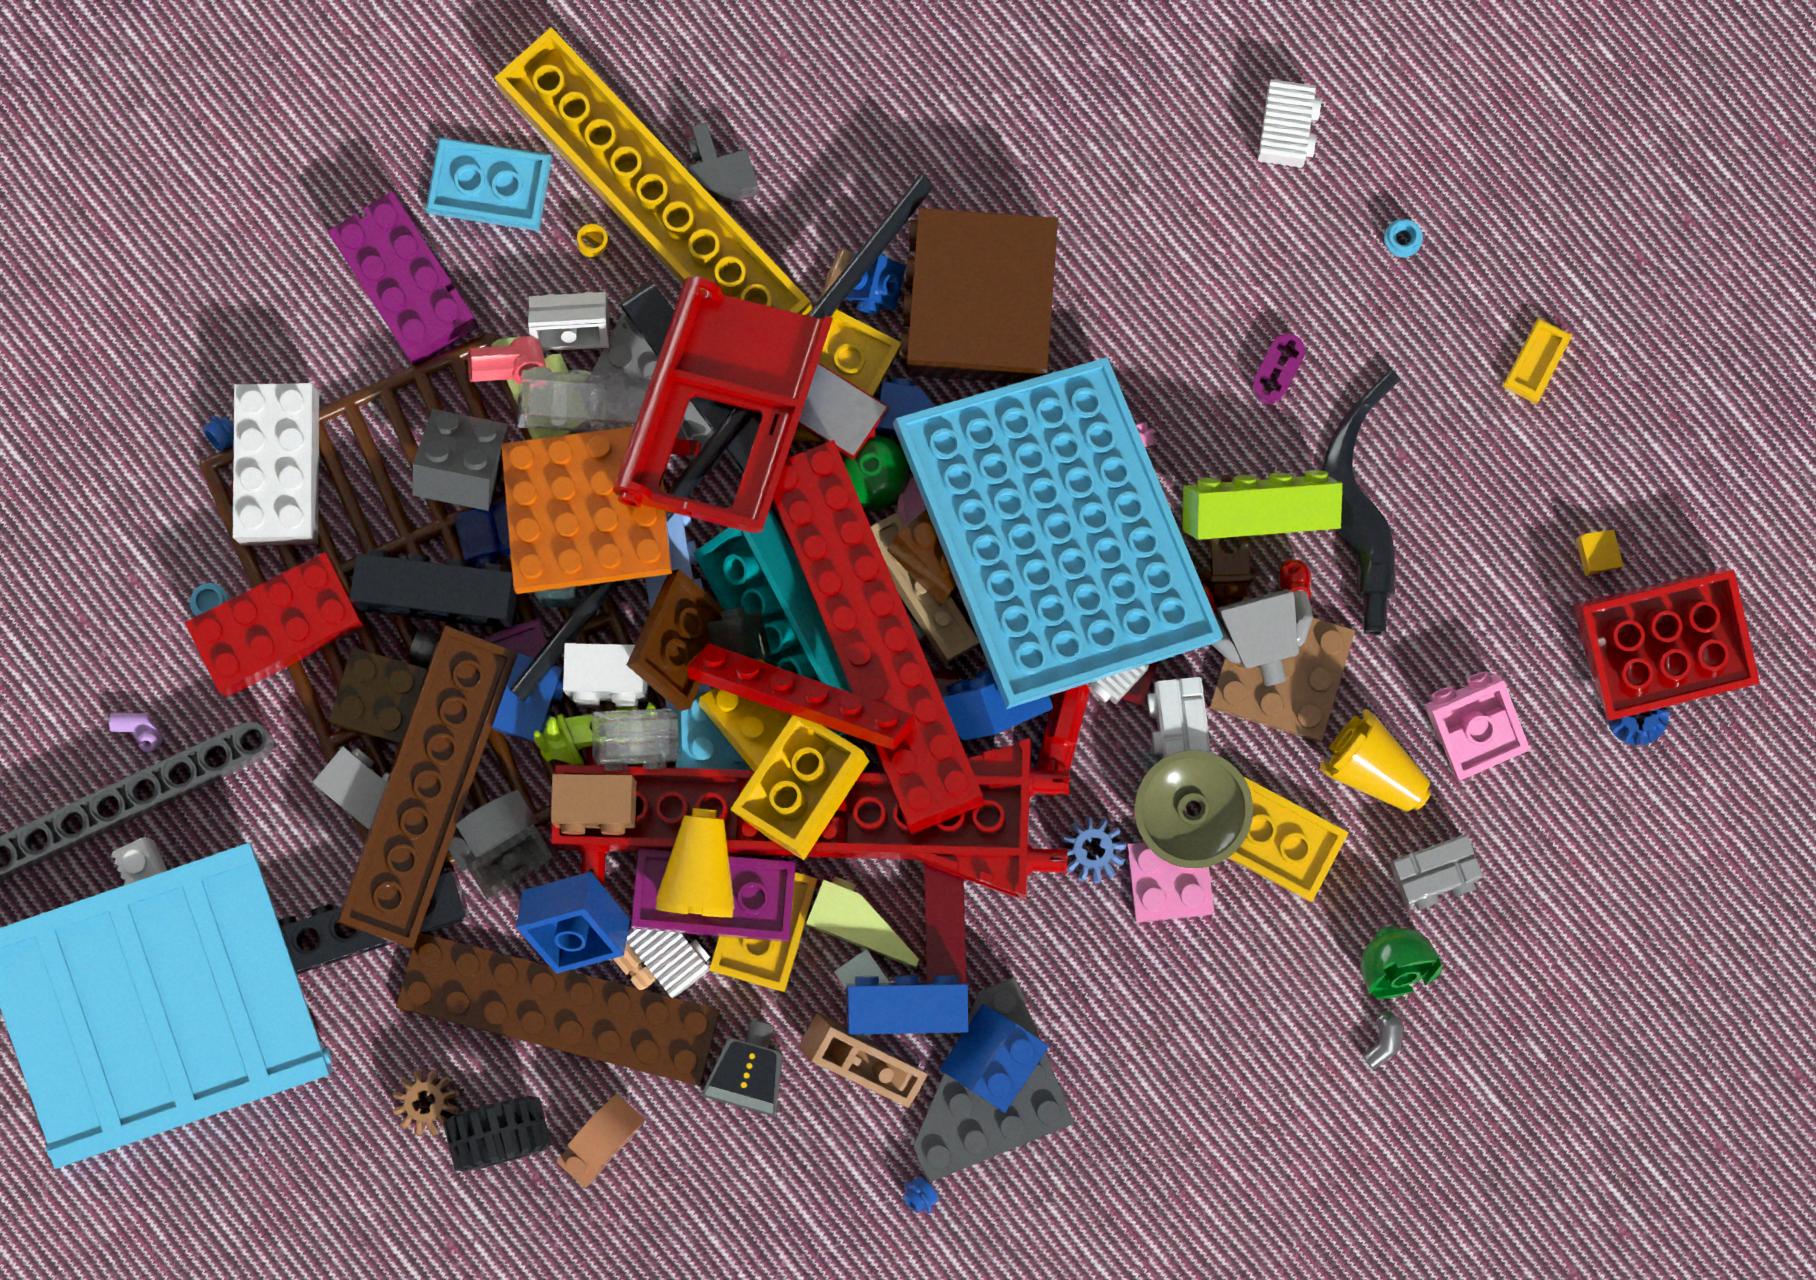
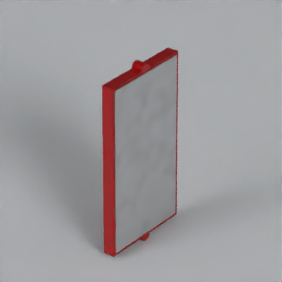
[798,362,889,460]

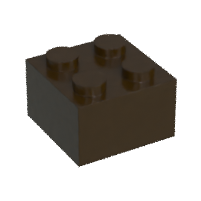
[328,647,427,746]

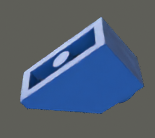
[875,378,935,437]

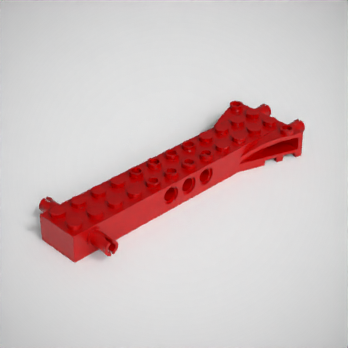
[551,730,1070,902]

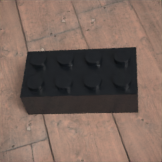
[350,549,519,629]

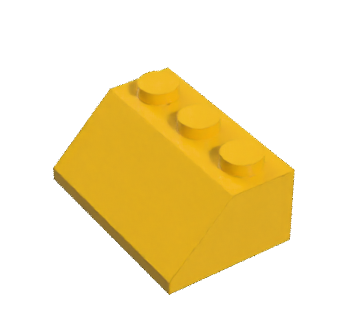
[730,715,869,860]

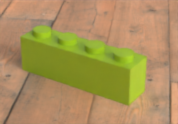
[1182,470,1343,540]

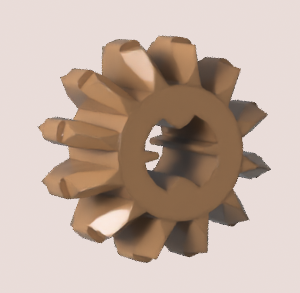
[393,1069,460,1136]

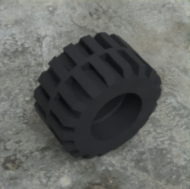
[443,1096,551,1172]

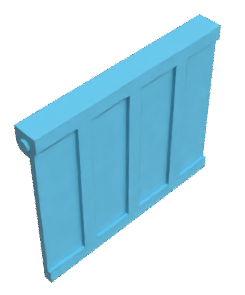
[0,842,333,1169]

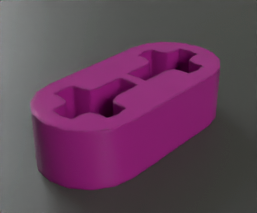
[1252,333,1305,404]

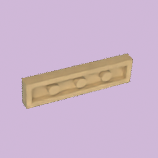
[871,513,979,664]

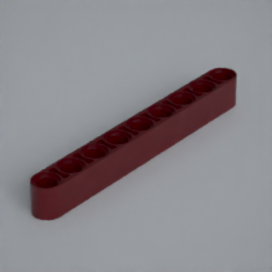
[924,670,966,982]

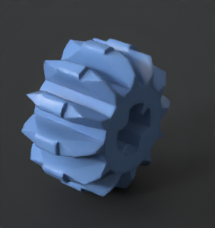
[1061,817,1126,884]

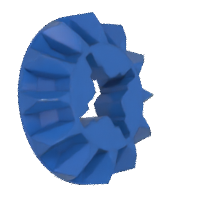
[1607,707,1670,745]

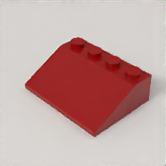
[1573,567,1760,721]

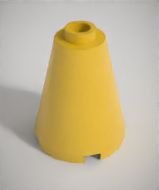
[1320,709,1431,812]
[655,808,735,917]

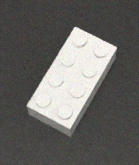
[233,383,319,546]

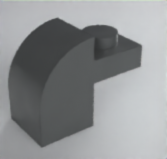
[688,122,759,202]
[448,790,538,872]

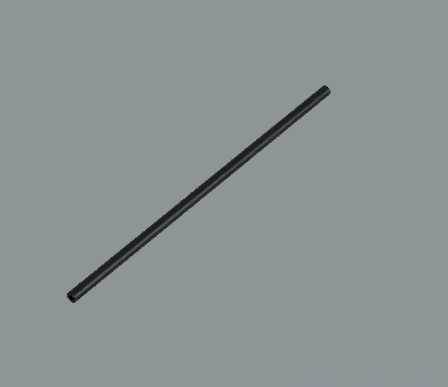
[509,175,934,702]

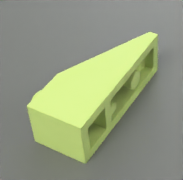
[806,877,919,969]

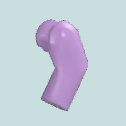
[109,713,162,752]

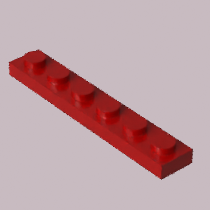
[687,643,914,750]

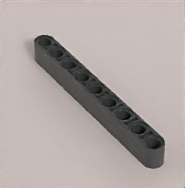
[0,721,274,882]

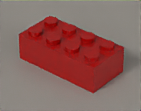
[185,552,366,698]

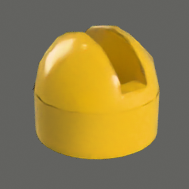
[577,224,608,258]

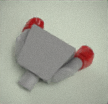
[1201,559,1313,686]

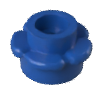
[202,415,234,452]
[903,1177,939,1214]

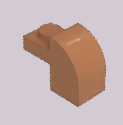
[557,1094,646,1189]

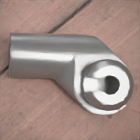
[1362,1011,1404,1070]

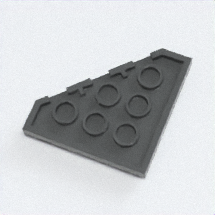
[913,977,1075,1183]

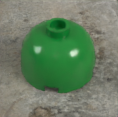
[840,434,910,512]
[1360,926,1443,999]

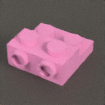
[1424,672,1530,781]

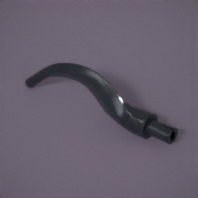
[1322,369,1401,635]

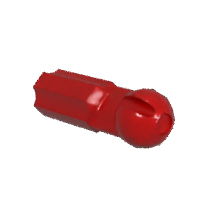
[1034,684,1090,796]

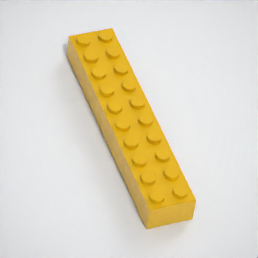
[494,27,812,315]

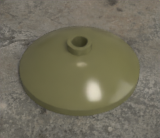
[1135,750,1253,868]

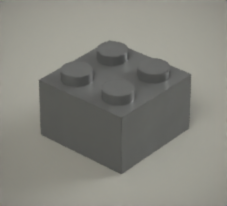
[412,409,508,511]

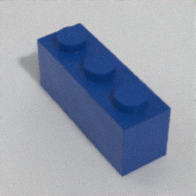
[846,974,968,1034]

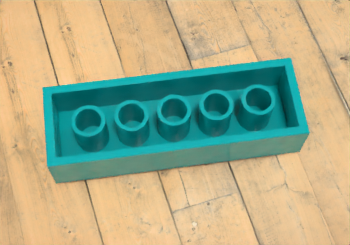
[693,509,852,738]

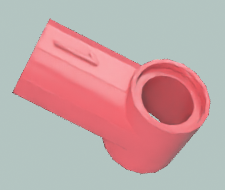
[467,336,548,388]

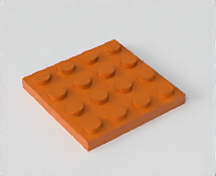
[502,426,672,594]

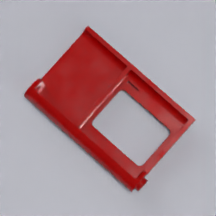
[613,276,833,533]

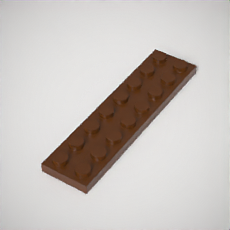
[336,625,518,949]
[396,932,721,1086]

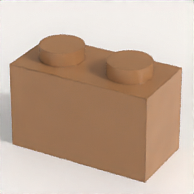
[551,774,637,835]

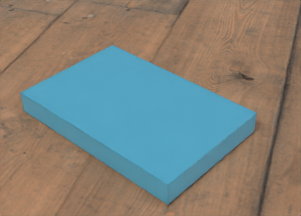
[425,137,552,231]

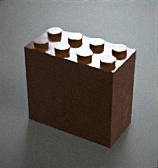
[900,208,1058,383]

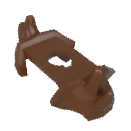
[1196,474,1258,606]

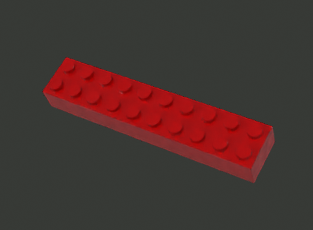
[773,440,984,835]

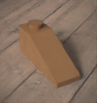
[798,1012,928,1108]

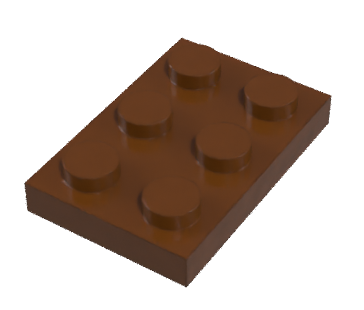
[626,569,731,711]

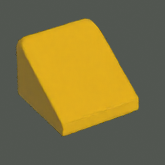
[1576,530,1624,576]

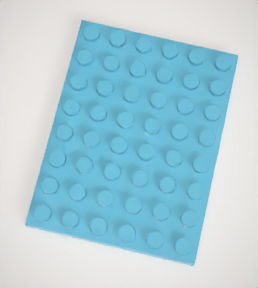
[893,357,1223,709]

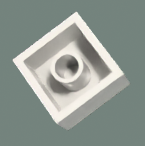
[563,643,649,708]

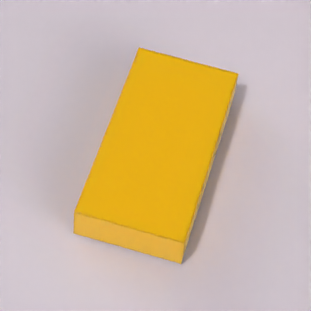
[1502,318,1572,404]

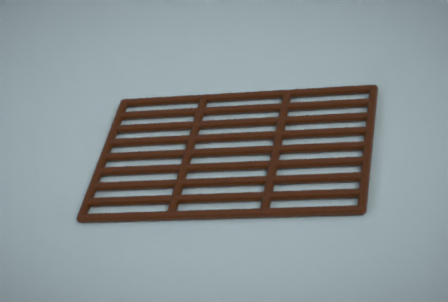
[200,333,676,869]

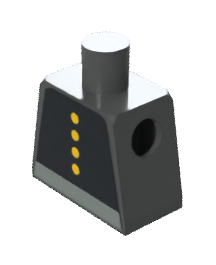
[702,1020,783,1117]

